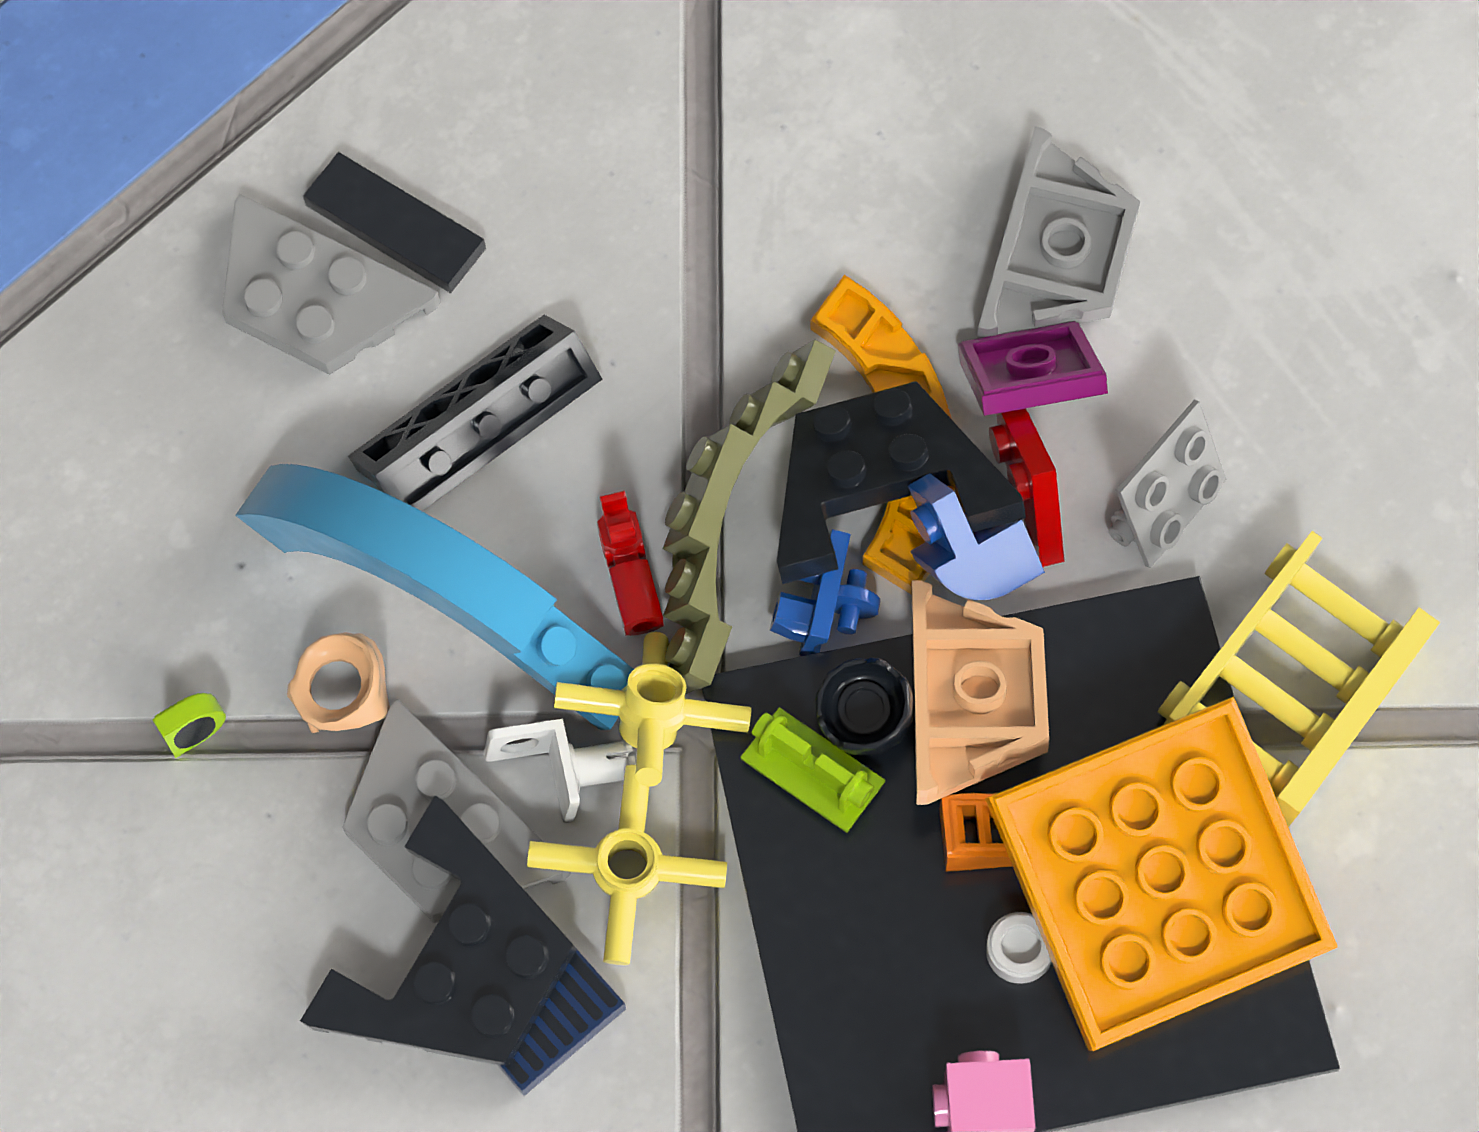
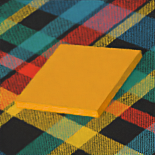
[985,697,1338,1051]

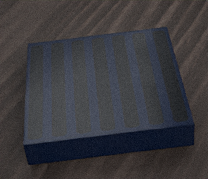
[497,913,626,1096]

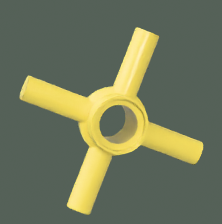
[554,632,751,786]
[527,765,728,965]

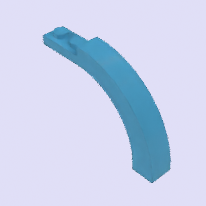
[235,464,634,730]

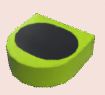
[152,693,226,758]

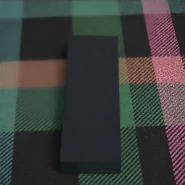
[303,152,486,294]

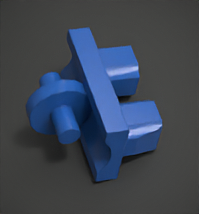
[770,529,881,656]

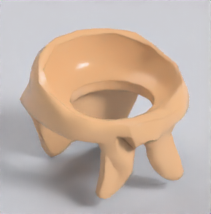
[287,632,390,733]

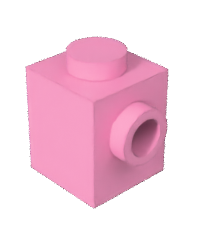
[932,1051,1035,1132]

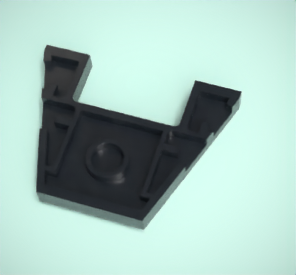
[777,381,1026,584]
[300,796,577,1067]

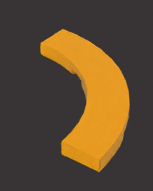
[810,275,955,595]

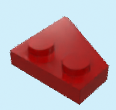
[989,408,1065,567]

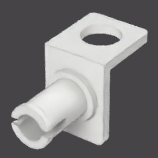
[484,719,636,823]

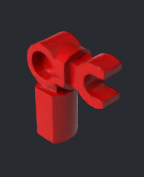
[596,490,664,636]

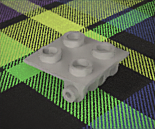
[1108,399,1226,568]

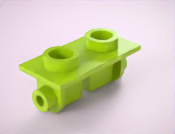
[741,707,885,833]

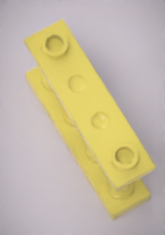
[1158,531,1440,827]

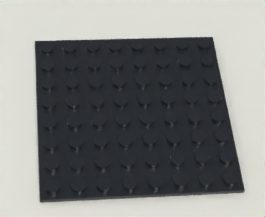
[702,576,1340,1132]

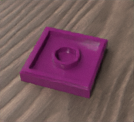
[958,321,1108,416]

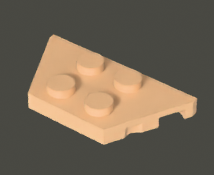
[912,581,1049,805]

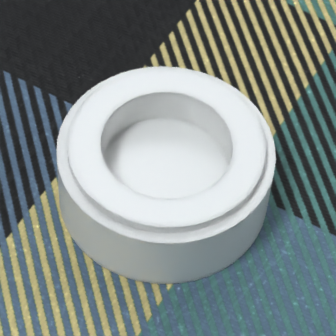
[986,912,1052,984]

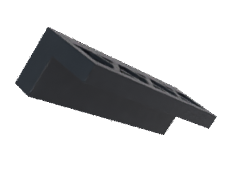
[348,314,603,511]

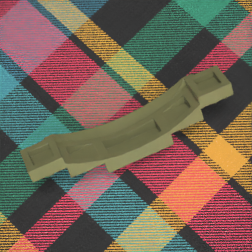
[662,339,836,694]

